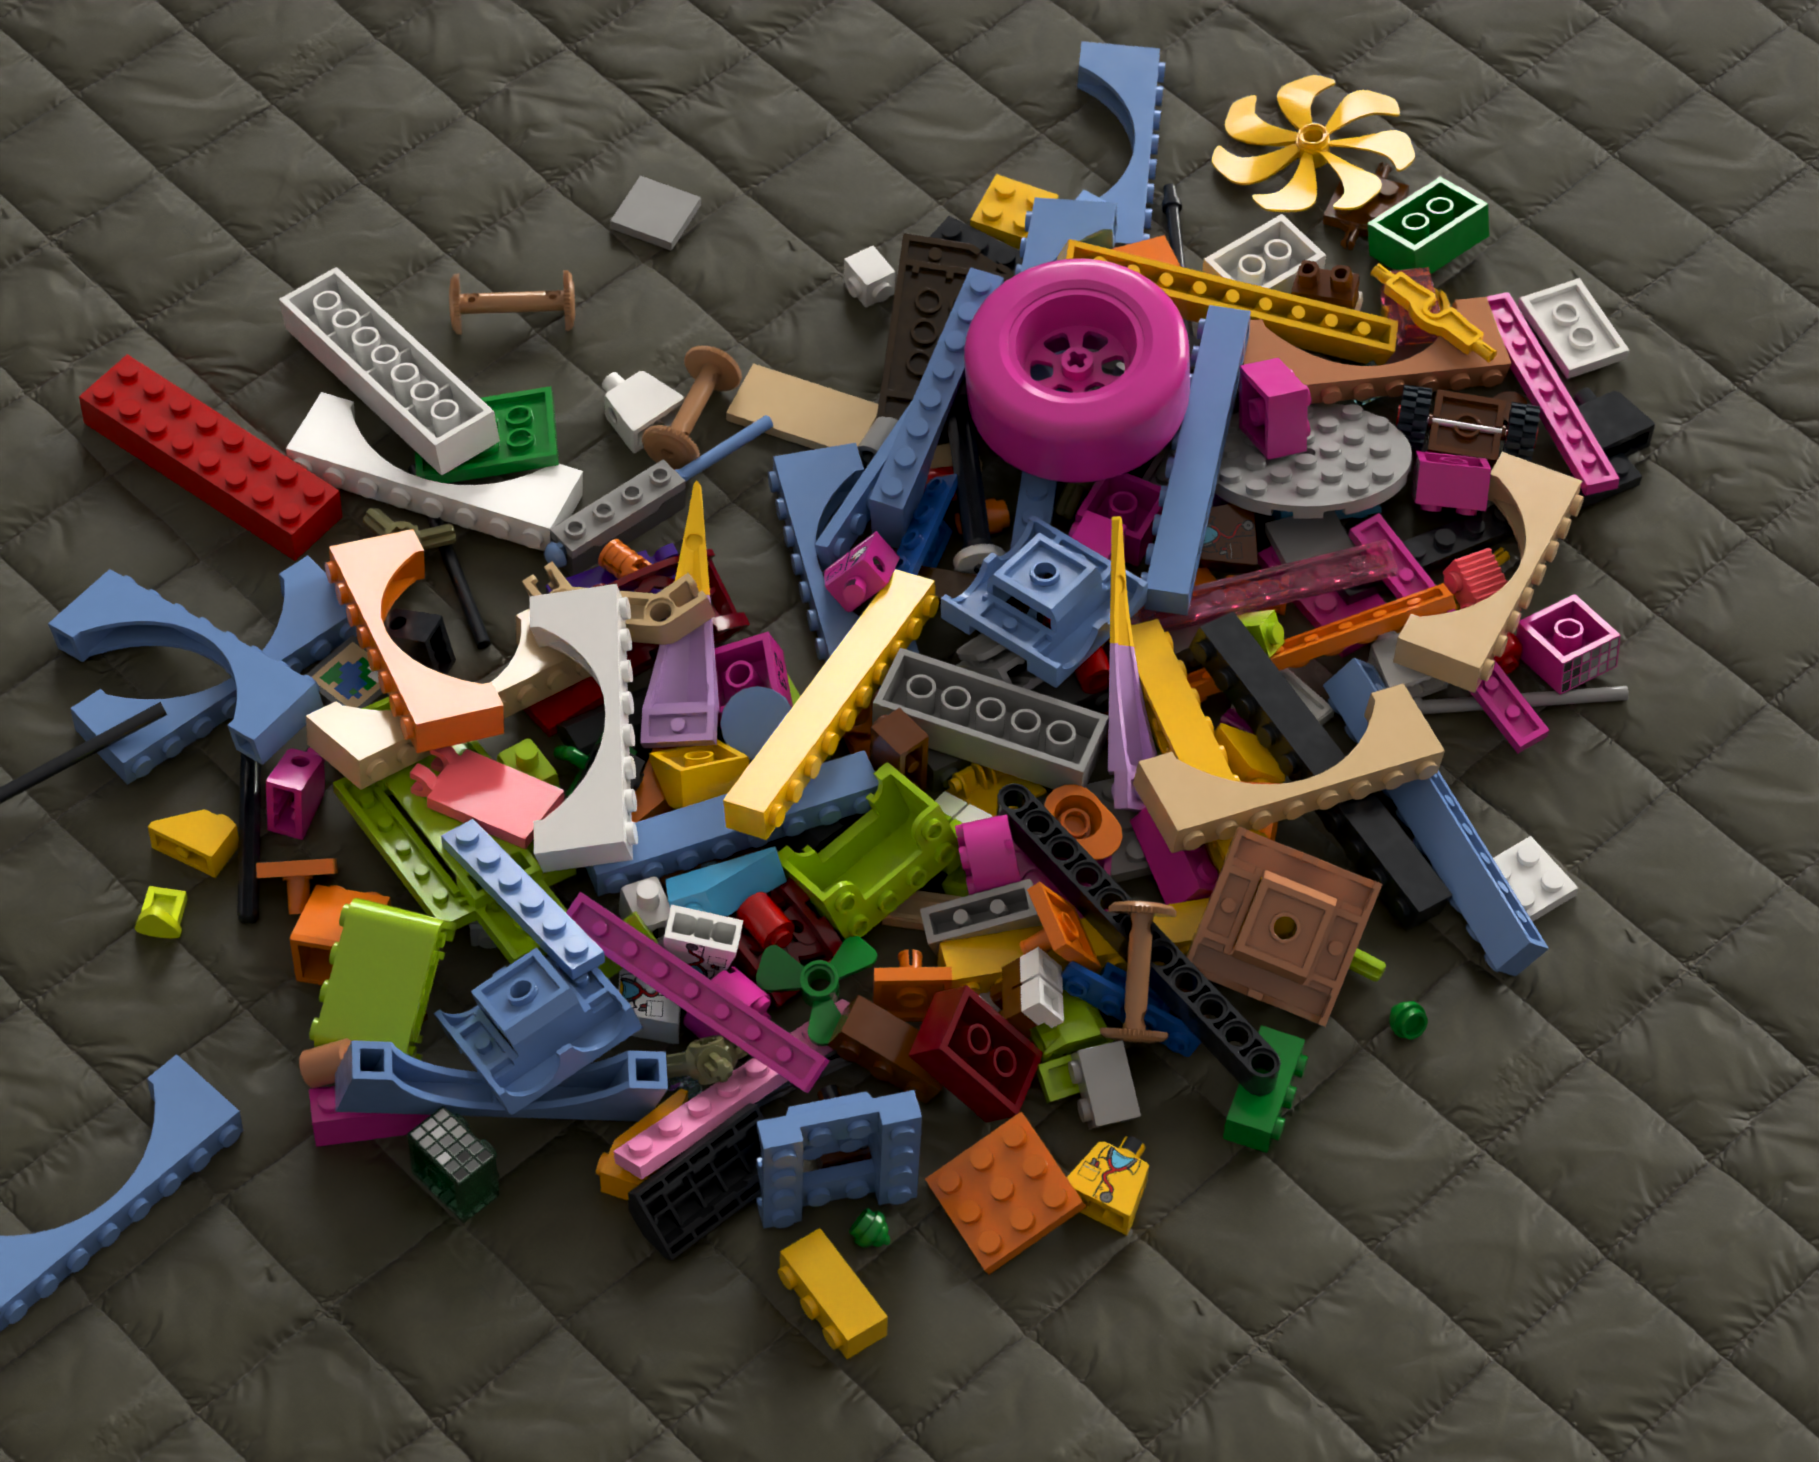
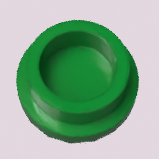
[1389,1001,1428,1039]
[849,1208,891,1248]

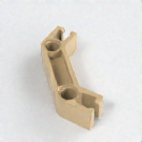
[522,561,715,645]

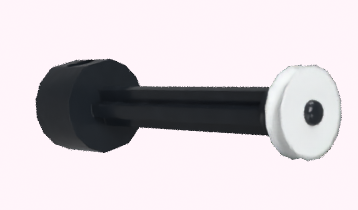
[941,376,1006,575]

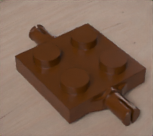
[1323,162,1409,250]

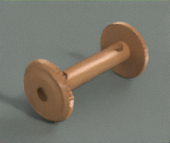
[449,270,575,335]
[642,346,742,470]
[1100,901,1176,1044]

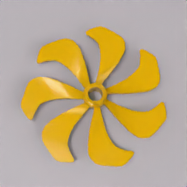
[1212,75,1415,212]

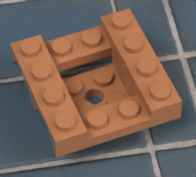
[1186,826,1382,1027]

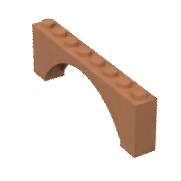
[1237,297,1512,404]

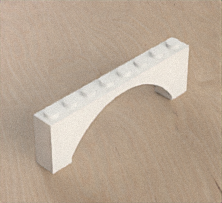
[286,392,583,551]
[529,584,638,873]

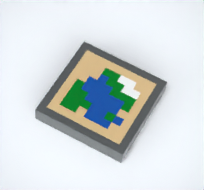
[306,635,389,709]

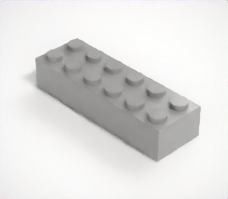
[872,648,1109,789]

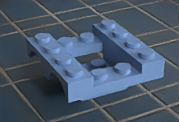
[941,515,1148,688]
[434,948,643,1116]
[756,1090,922,1229]

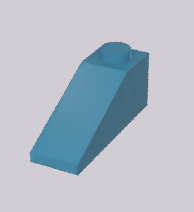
[666,846,787,917]

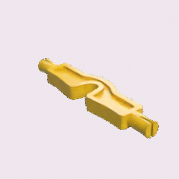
[1371,263,1497,363]

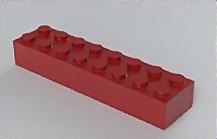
[79,354,343,561]

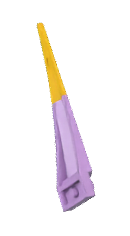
[641,480,720,748]
[1108,516,1158,812]

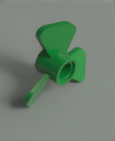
[756,936,877,1046]

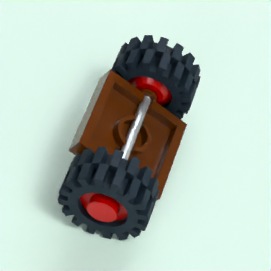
[1396,384,1540,467]

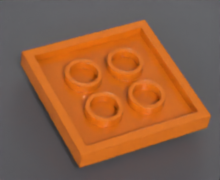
[925,1111,1086,1275]

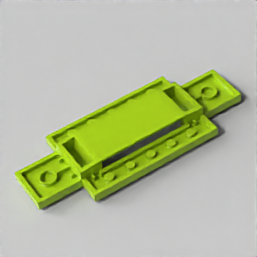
[333,697,576,964]

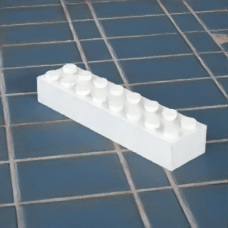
[279,267,500,475]

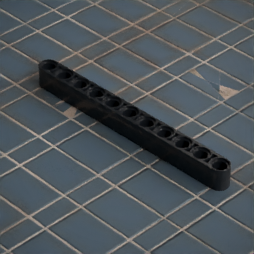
[996,783,1281,1096]

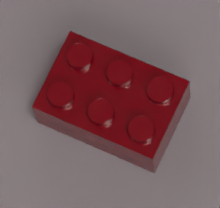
[908,985,1043,1123]

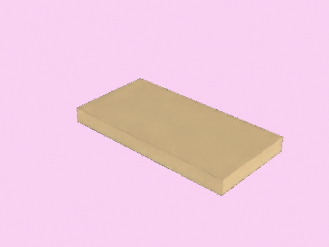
[726,363,878,449]

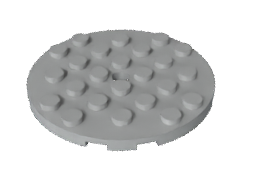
[1215,403,1412,519]

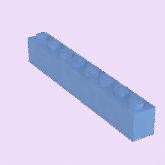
[585,750,879,896]

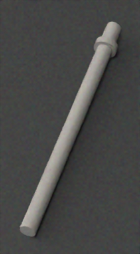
[1412,686,1629,714]

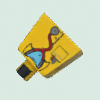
[1067,1136,1149,1235]

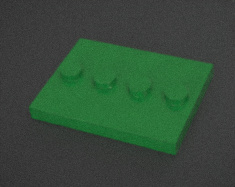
[415,386,559,484]

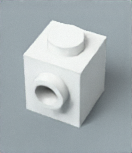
[844,246,895,308]

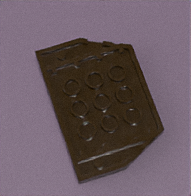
[876,233,1015,436]

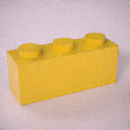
[778,1228,888,1359]

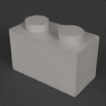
[1068,1040,1141,1130]

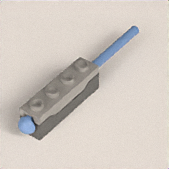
[544,415,773,576]

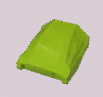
[1029,990,1114,1062]

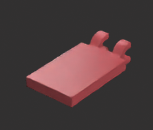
[410,746,564,849]

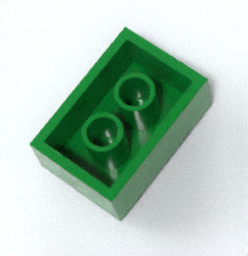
[1367,176,1490,283]

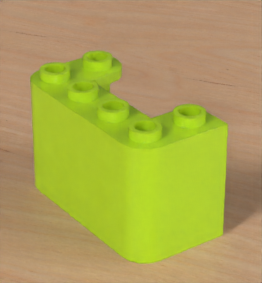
[778,762,959,939]
[309,898,457,1061]

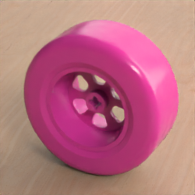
[964,259,1190,483]

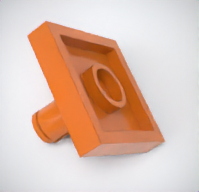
[256,858,338,914]
[1019,882,1101,972]
[872,949,952,1022]

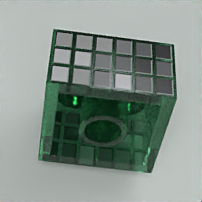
[407,1106,499,1224]

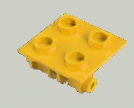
[945,763,1047,817]

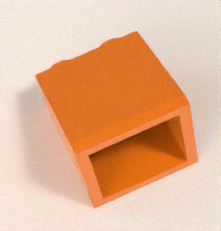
[290,885,391,985]

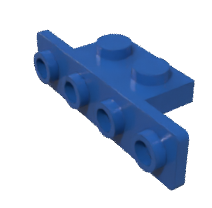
[894,474,958,575]
[1061,961,1201,1057]

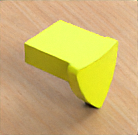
[135,886,188,939]

